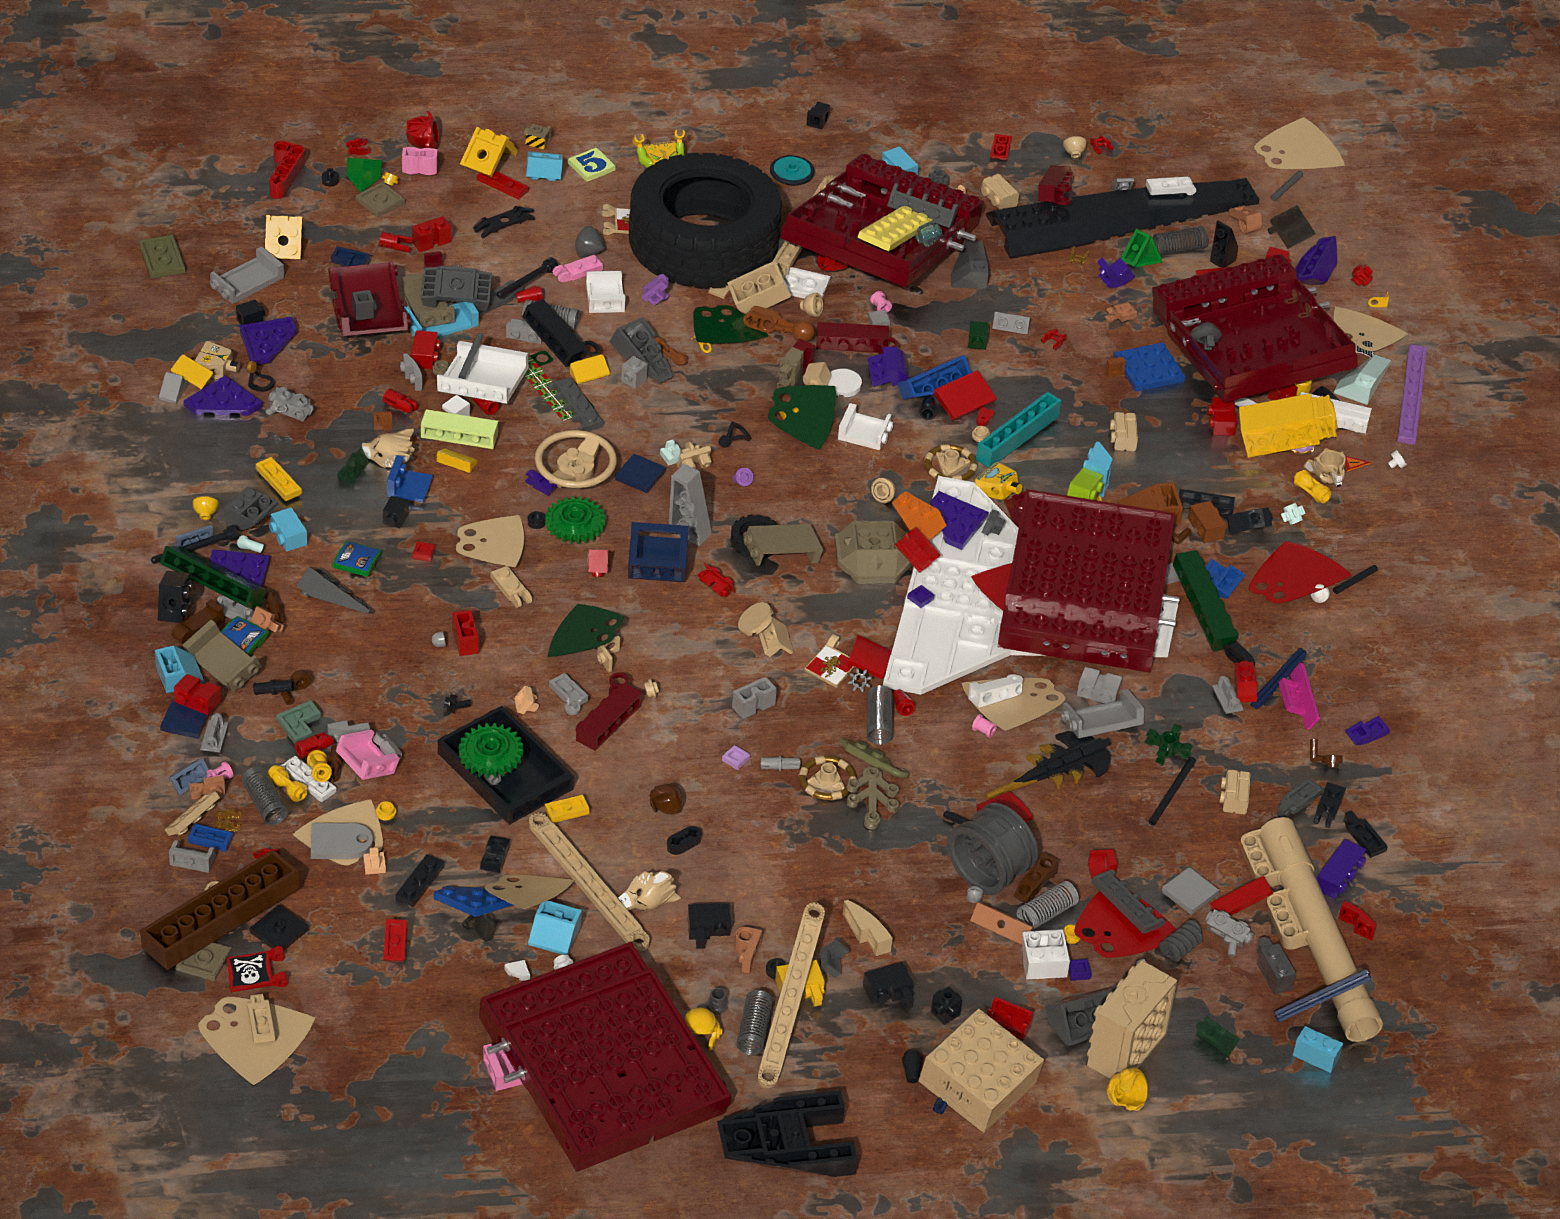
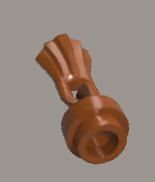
[655,336,687,366]

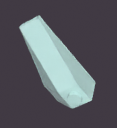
[1334,355,1391,405]

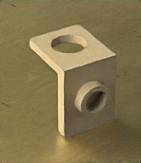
[597,636,620,673]

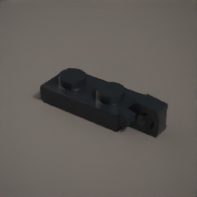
[1343,811,1388,858]

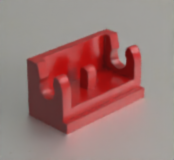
[895,527,940,573]
[987,997,1034,1041]

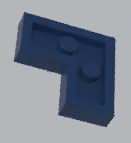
[331,246,370,267]

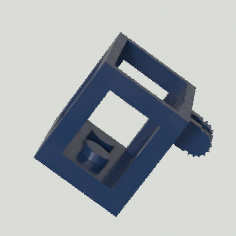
[628,522,689,582]

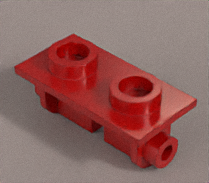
[698,563,736,598]

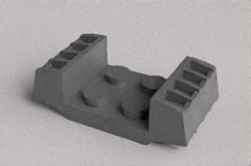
[421,266,492,311]

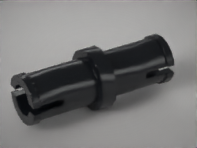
[253,679,295,695]

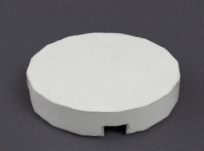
[827,369,862,397]

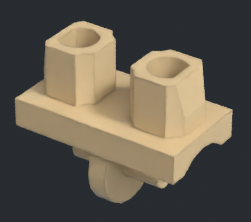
[676,442,712,469]

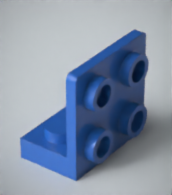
[387,455,433,502]

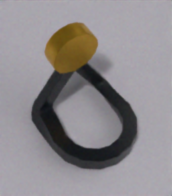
[247,361,275,392]

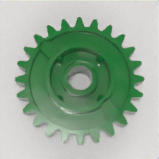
[545,496,606,544]
[459,723,523,778]

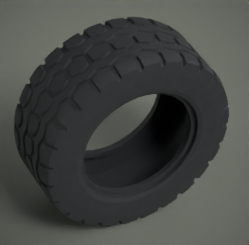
[628,153,782,288]

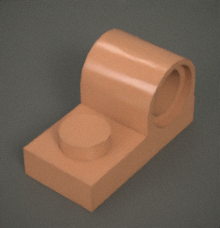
[1229,205,1262,234]
[734,927,762,974]

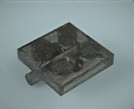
[1268,205,1316,249]

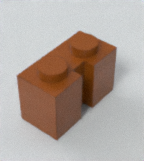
[1188,501,1227,543]

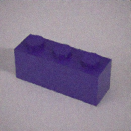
[1317,839,1367,900]

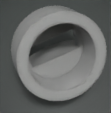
[432,631,446,647]
[966,885,983,903]

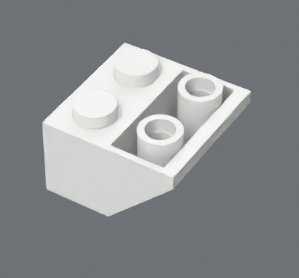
[1022,930,1070,979]

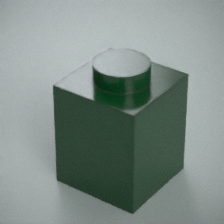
[968,321,988,350]

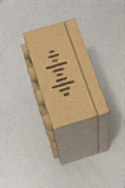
[1087,960,1177,1079]
[919,1009,1044,1133]

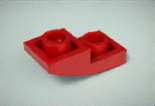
[990,133,1012,160]
[1338,901,1377,941]

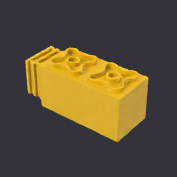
[1239,394,1338,458]

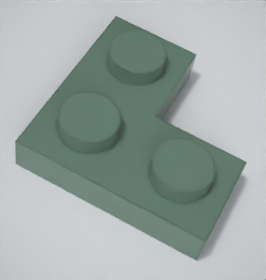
[276,701,321,744]

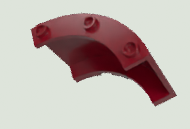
[328,261,410,336]

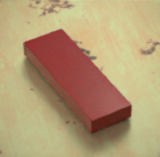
[477,171,529,200]
[1209,876,1273,916]

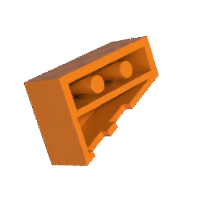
[892,491,947,541]

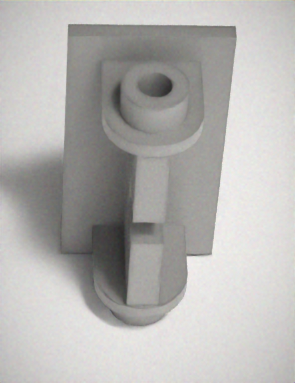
[992,311,1030,334]
[217,595,254,622]
[1212,676,1244,714]
[200,713,228,752]

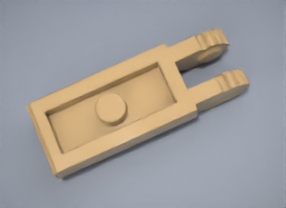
[490,566,532,608]

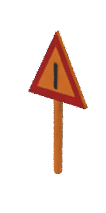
[1345,455,1371,472]

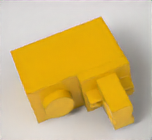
[775,960,825,1006]

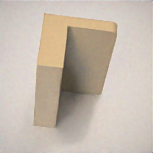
[759,617,794,657]

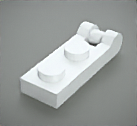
[1145,177,1196,195]

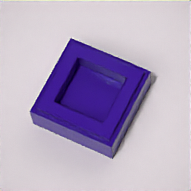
[907,585,935,608]
[1068,959,1092,981]

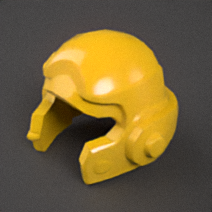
[683,1008,722,1051]
[1107,1068,1148,1111]

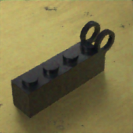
[522,299,599,367]

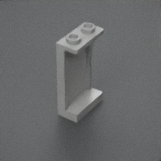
[210,246,284,304]
[1061,689,1144,738]

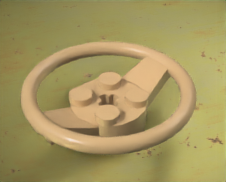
[535,430,617,488]

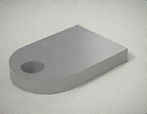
[311,823,373,859]

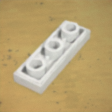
[281,756,336,802]

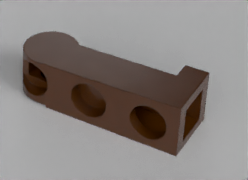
[171,599,224,644]
[1014,852,1059,903]

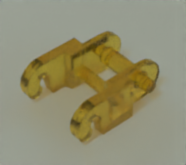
[1069,246,1090,266]
[215,809,242,831]

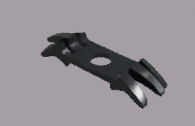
[473,206,535,239]

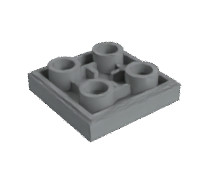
[1161,867,1219,915]

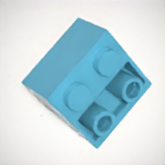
[1083,441,1113,497]
[155,646,205,693]
[528,900,582,955]

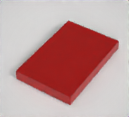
[933,370,997,421]

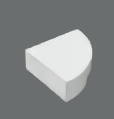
[504,960,530,981]

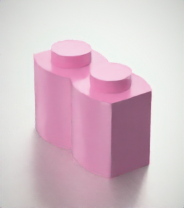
[402,147,438,176]

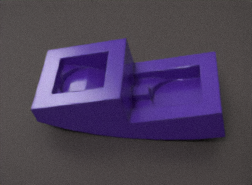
[1345,716,1390,746]

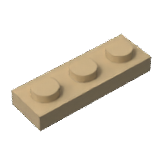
[164,791,220,836]

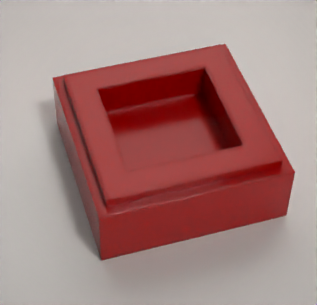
[412,541,435,562]

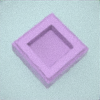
[722,745,750,770]

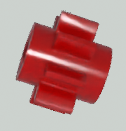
[1351,265,1373,286]

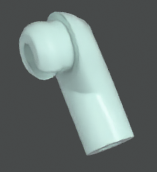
[237,535,264,553]

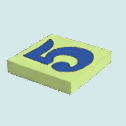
[568,148,616,182]

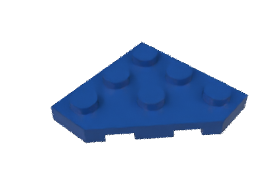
[434,886,513,917]

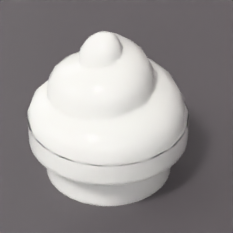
[1311,584,1330,603]

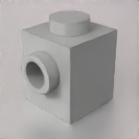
[621,356,648,389]

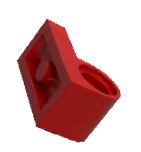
[383,919,407,963]

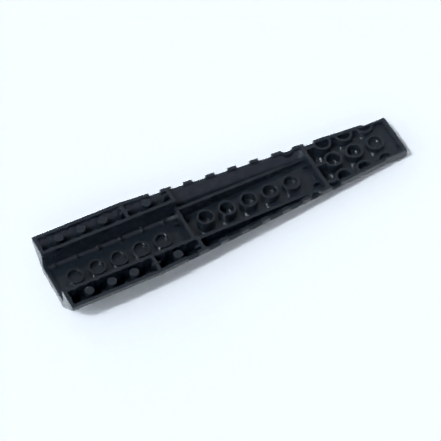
[986,178,1259,259]

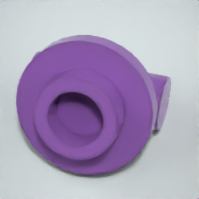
[732,468,753,486]

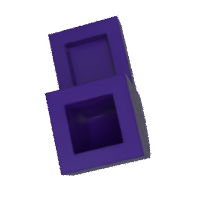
[1097,257,1135,288]

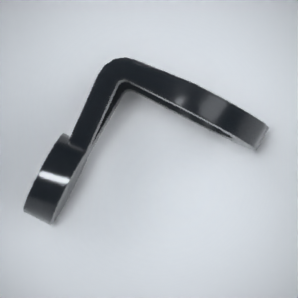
[719,421,752,448]

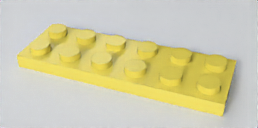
[858,206,933,251]

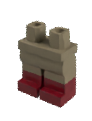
[777,339,815,388]

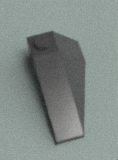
[951,240,988,289]
[1045,986,1117,1046]

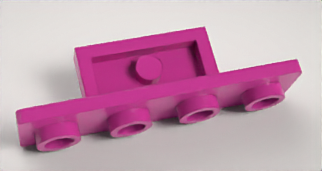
[1278,662,1320,730]

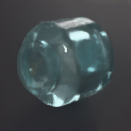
[915,221,943,247]

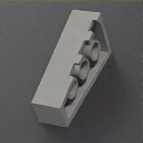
[669,464,712,546]

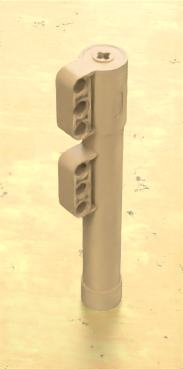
[1241,817,1383,1042]

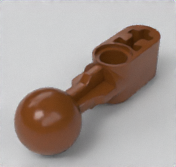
[743,306,815,342]

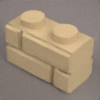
[981,173,1019,209]
[1109,412,1138,451]
[1219,770,1251,815]

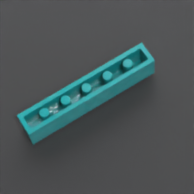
[976,392,1062,468]

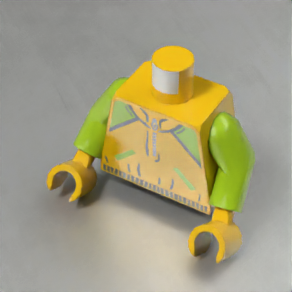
[632,130,685,168]

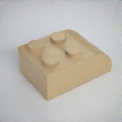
[727,261,791,313]

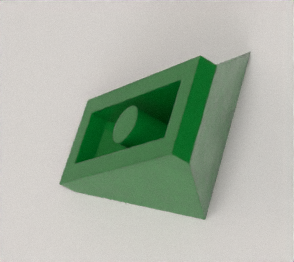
[346,158,382,193]
[1121,229,1163,267]

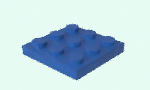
[1114,342,1185,392]

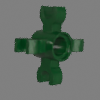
[1145,724,1193,765]

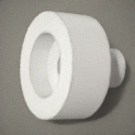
[1388,450,1407,469]

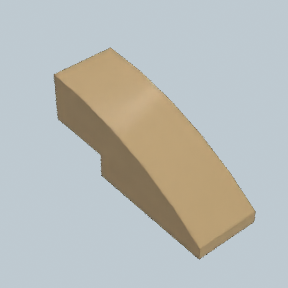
[843,900,893,956]

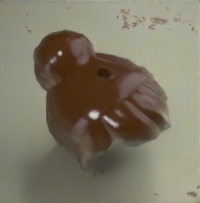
[649,784,683,815]

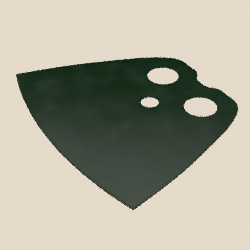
[693,305,769,343]
[768,385,836,450]
[548,604,624,657]

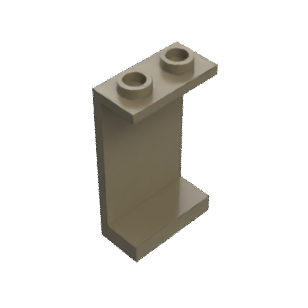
[402,274,455,328]
[744,524,823,566]
[182,620,261,693]

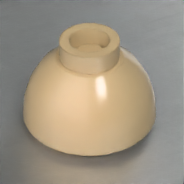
[1063,136,1087,158]
[800,292,823,317]
[871,478,896,503]

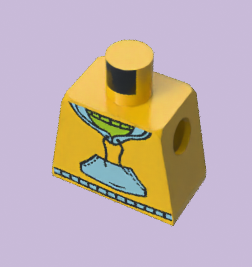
[975,462,1022,500]

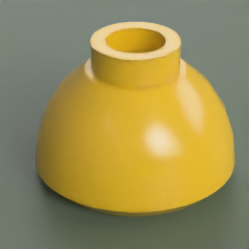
[192,496,219,520]

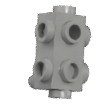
[266,387,313,421]
[1205,909,1254,957]

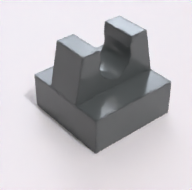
[981,509,1005,536]

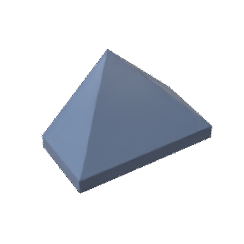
[176,525,213,547]
[169,758,209,795]

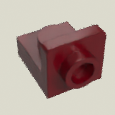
[424,251,443,267]

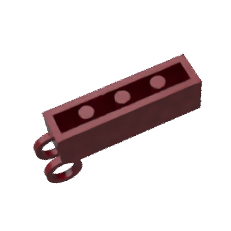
[1038,165,1073,205]
[816,322,898,354]
[575,673,642,751]

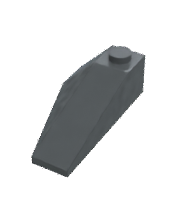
[610,317,673,384]
[296,567,375,614]

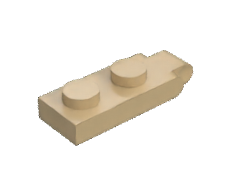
[247,993,275,1043]

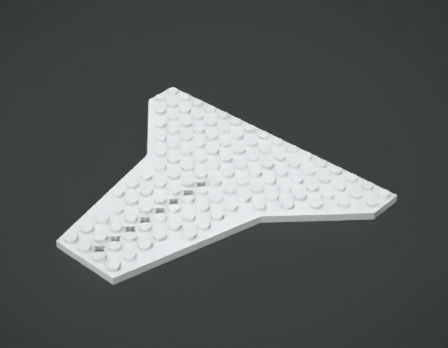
[883,476,1178,695]

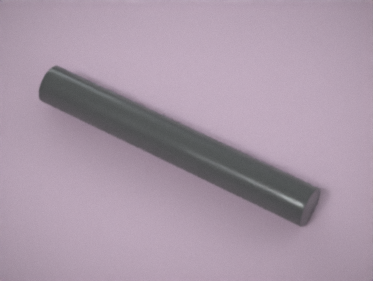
[1270,171,1303,201]
[458,332,484,379]

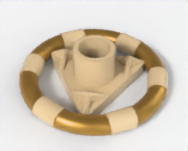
[924,444,978,481]
[799,756,857,801]

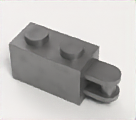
[1256,937,1296,995]

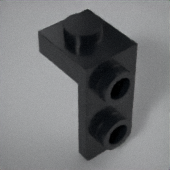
[1226,507,1273,533]

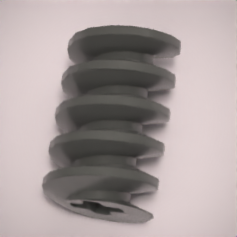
[1159,920,1203,962]

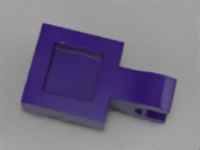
[525,469,557,496]

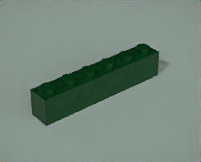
[159,546,267,608]
[1173,550,1238,652]

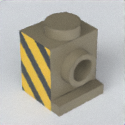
[524,124,551,150]

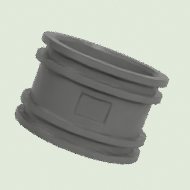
[947,803,1038,895]

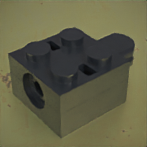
[158,571,192,623]

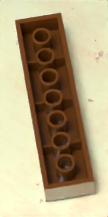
[140,850,300,970]

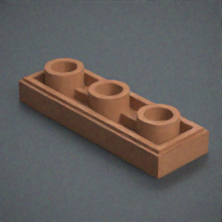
[970,902,1034,945]

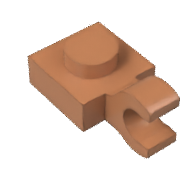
[1105,302,1137,322]
[250,606,285,632]
[189,775,225,800]

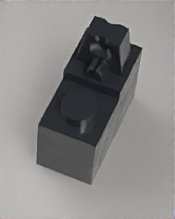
[687,903,731,949]
[863,962,914,1009]

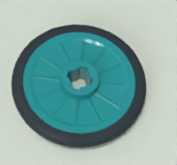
[770,155,815,185]

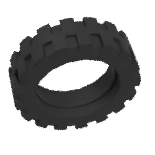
[730,514,777,559]

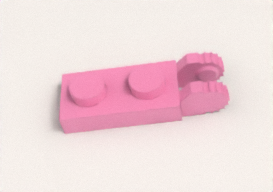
[552,255,603,283]

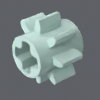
[1281,503,1305,525]

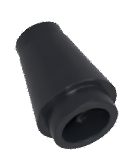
[919,396,937,420]
[902,1050,923,1084]

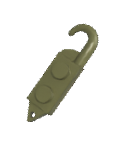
[840,738,909,778]

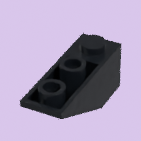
[1210,220,1238,268]

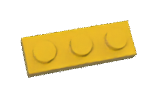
[255,457,302,501]

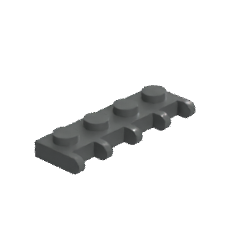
[887,183,959,228]
[548,377,603,431]
[1092,869,1166,934]

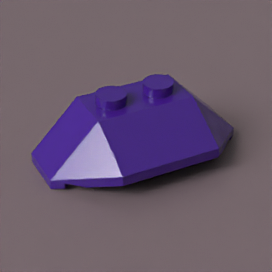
[1295,236,1338,285]

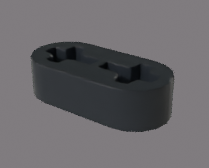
[1224,641,1255,667]
[667,826,701,855]

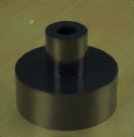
[322,168,339,187]

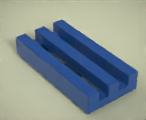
[188,824,234,852]

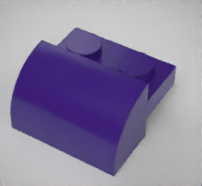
[868,347,909,387]

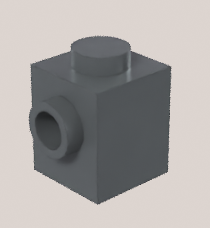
[352,290,376,320]

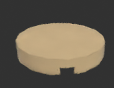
[738,602,773,636]

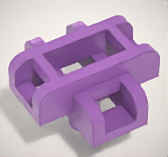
[642,274,669,305]

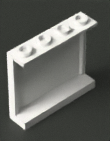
[437,341,529,404]

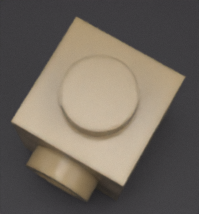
[803,362,832,385]

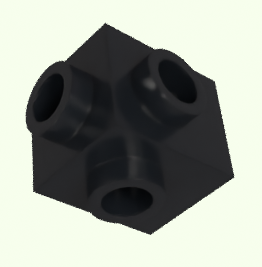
[931,987,962,1025]

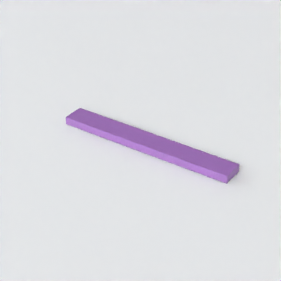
[1397,344,1427,445]

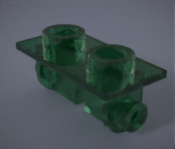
[337,447,369,485]
[1196,1016,1240,1056]

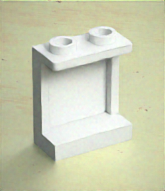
[586,271,625,313]
[838,403,894,450]

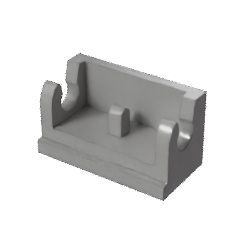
[169,840,216,873]

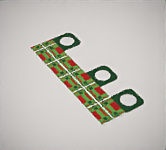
[524,351,594,421]

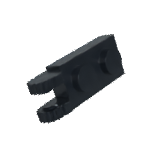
[1313,782,1346,828]

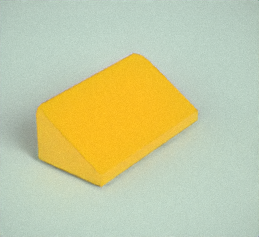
[570,354,610,384]
[170,355,213,389]
[437,449,478,473]

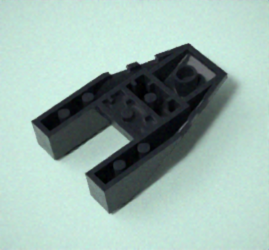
[717,1090,857,1177]

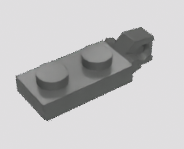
[1276,778,1323,817]

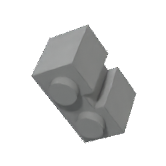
[1077,667,1122,703]
[732,676,777,719]

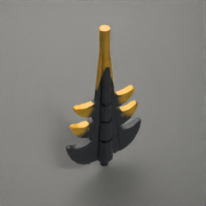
[985,731,1111,800]

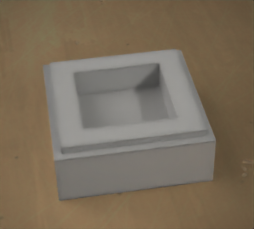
[868,310,890,326]

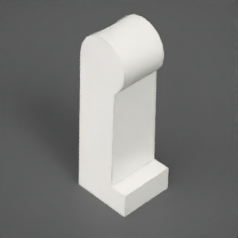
[968,674,1023,708]

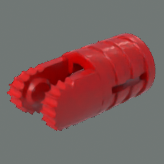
[379,231,414,253]
[382,388,418,414]
[294,732,334,759]

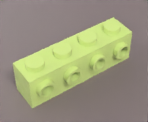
[421,409,498,449]

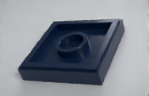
[615,454,666,493]
[160,698,210,739]

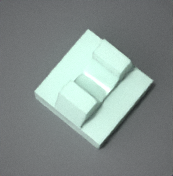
[660,440,681,466]

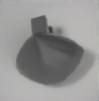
[575,226,604,257]
[1190,322,1222,351]

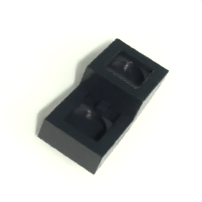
[480,836,510,873]

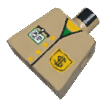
[195,341,240,379]

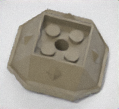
[834,521,912,584]

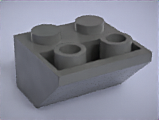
[224,486,278,531]

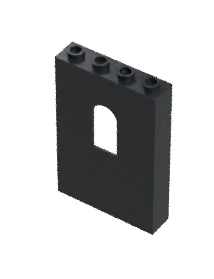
[438,706,574,825]

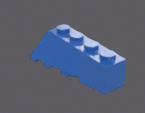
[897,355,972,400]

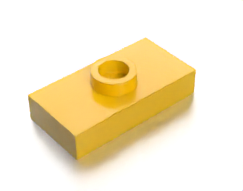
[545,795,589,823]

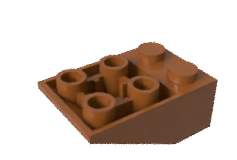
[1118,482,1183,524]

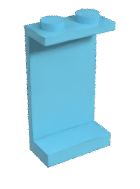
[405,302,479,337]

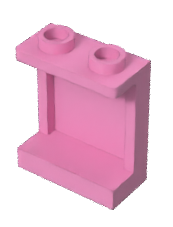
[336,729,400,780]
[483,1044,522,1091]

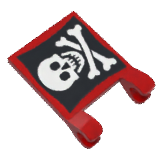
[227,946,288,992]

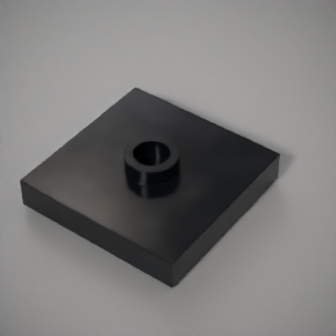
[250,904,309,951]

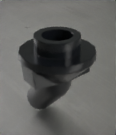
[443,694,471,713]

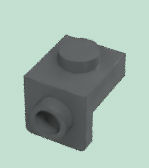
[820,940,849,978]

